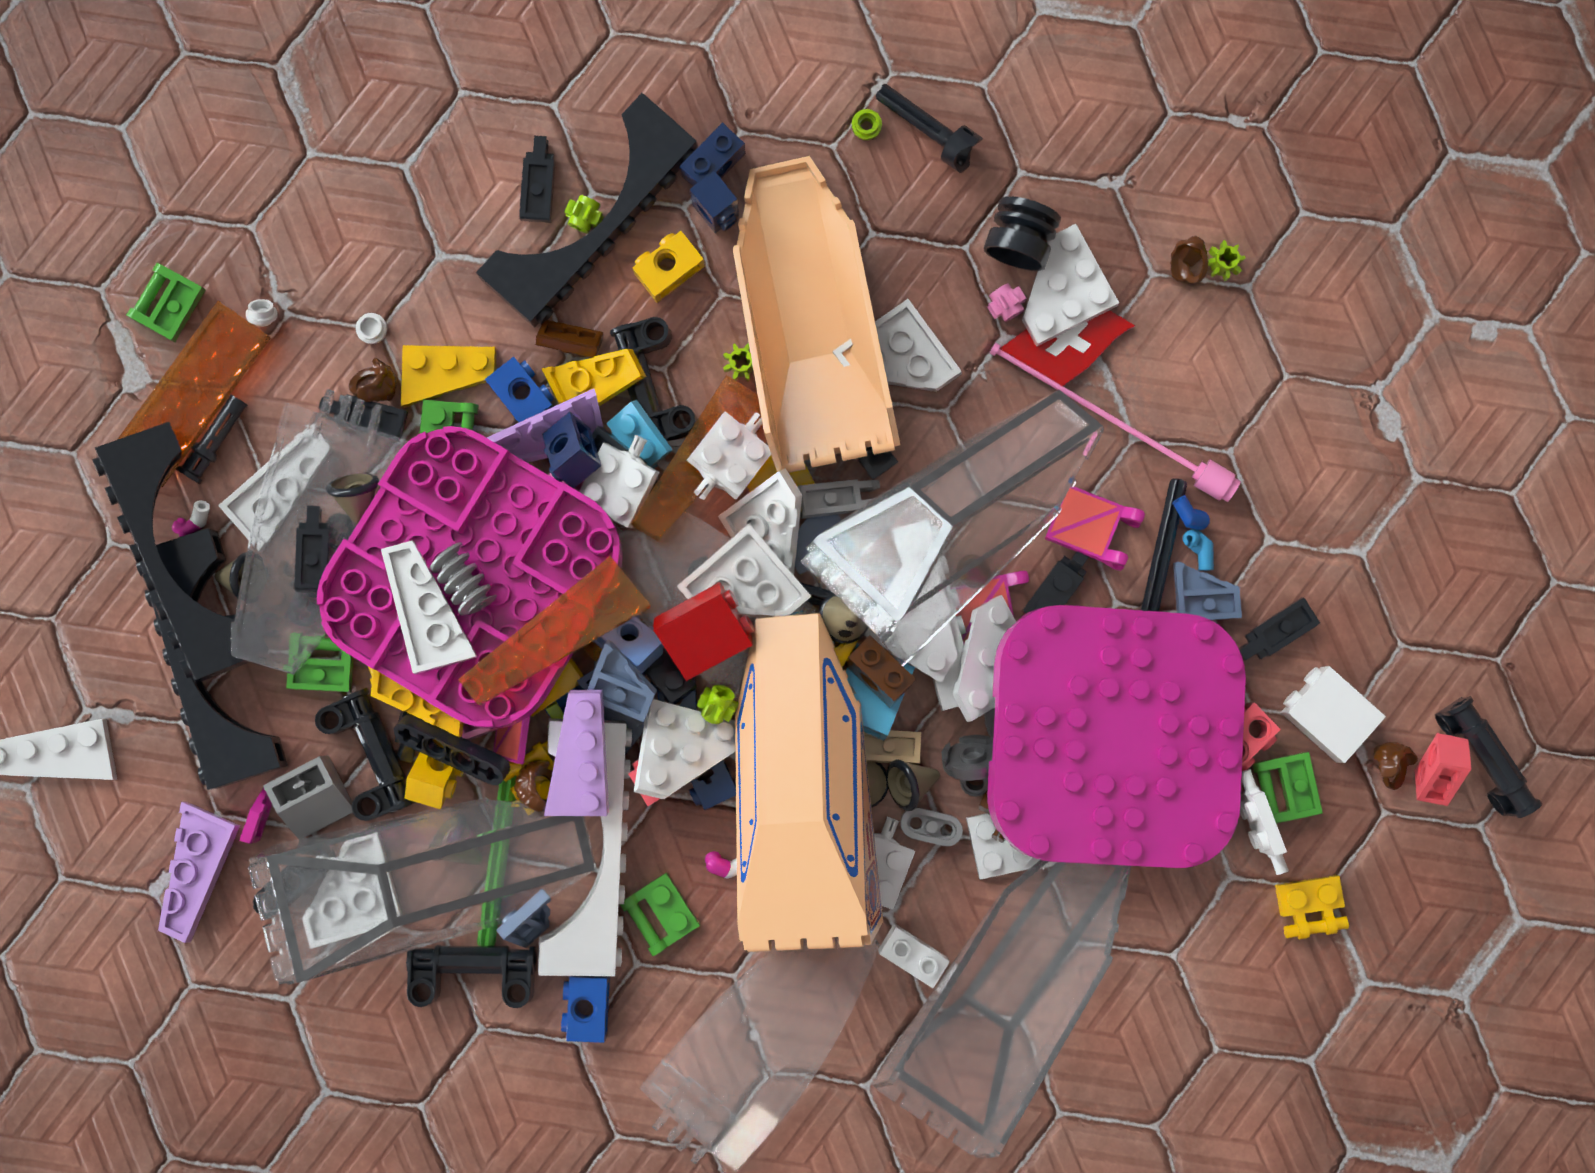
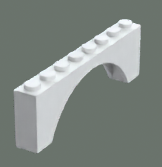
[538,718,632,976]

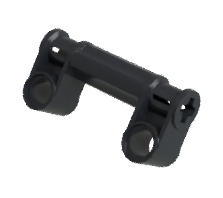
[610,317,698,441]
[315,688,416,821]
[1435,696,1542,818]
[406,945,537,1008]

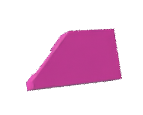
[239,787,272,844]

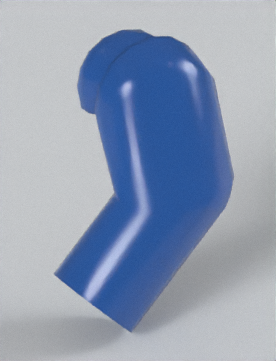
[1172,495,1210,530]

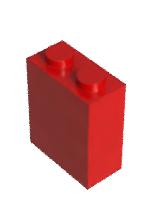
[653,582,755,681]

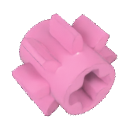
[987,283,1027,322]

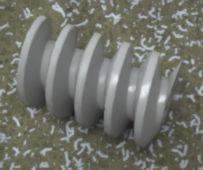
[430,542,497,616]

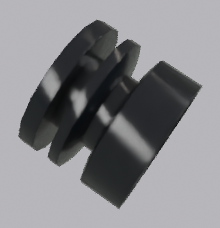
[984,196,1061,271]

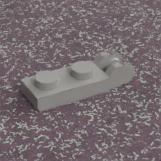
[798,479,883,519]

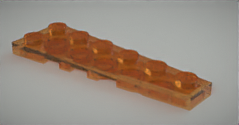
[631,375,763,542]
[458,556,652,706]

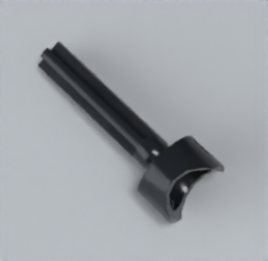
[876,83,983,173]

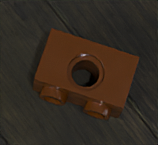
[844,635,916,708]

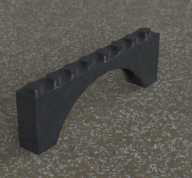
[476,93,698,328]
[92,422,269,684]
[136,528,288,790]

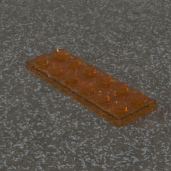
[117,301,271,487]

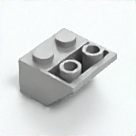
[263,755,353,840]

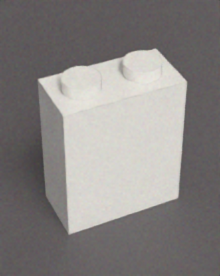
[1280,666,1386,763]

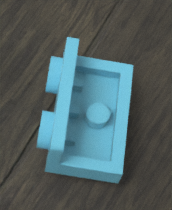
[606,400,673,469]

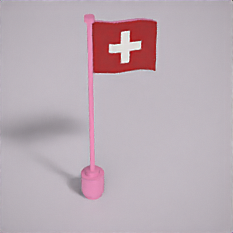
[990,310,1241,502]

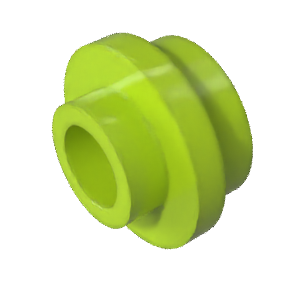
[852,109,882,140]

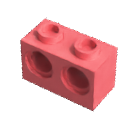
[1242,702,1281,771]
[1414,733,1471,806]

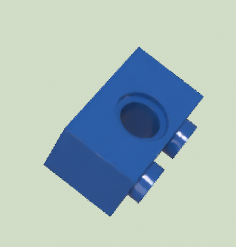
[485,357,555,422]
[561,976,610,1043]

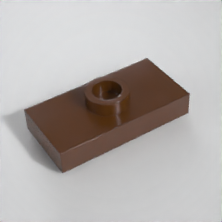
[535,320,603,358]

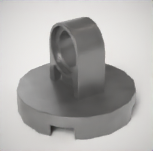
[941,735,993,797]

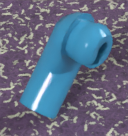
[1183,529,1214,571]

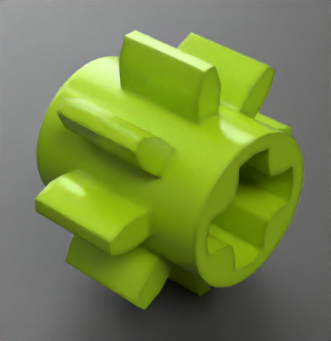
[564,195,604,234]
[1208,240,1246,281]
[723,343,754,382]
[697,685,739,724]

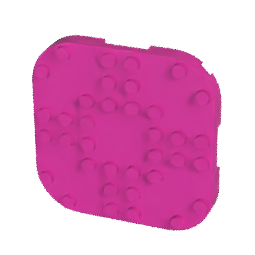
[317,426,623,729]
[987,605,1246,868]

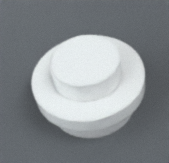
[246,299,278,327]
[356,313,387,344]

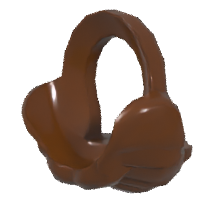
[1170,236,1208,283]
[349,358,396,402]
[1373,742,1418,790]
[514,760,553,812]

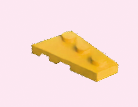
[401,345,497,408]
[542,349,646,406]
[370,670,464,737]

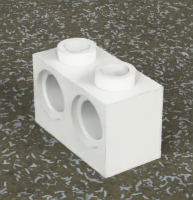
[878,923,950,988]

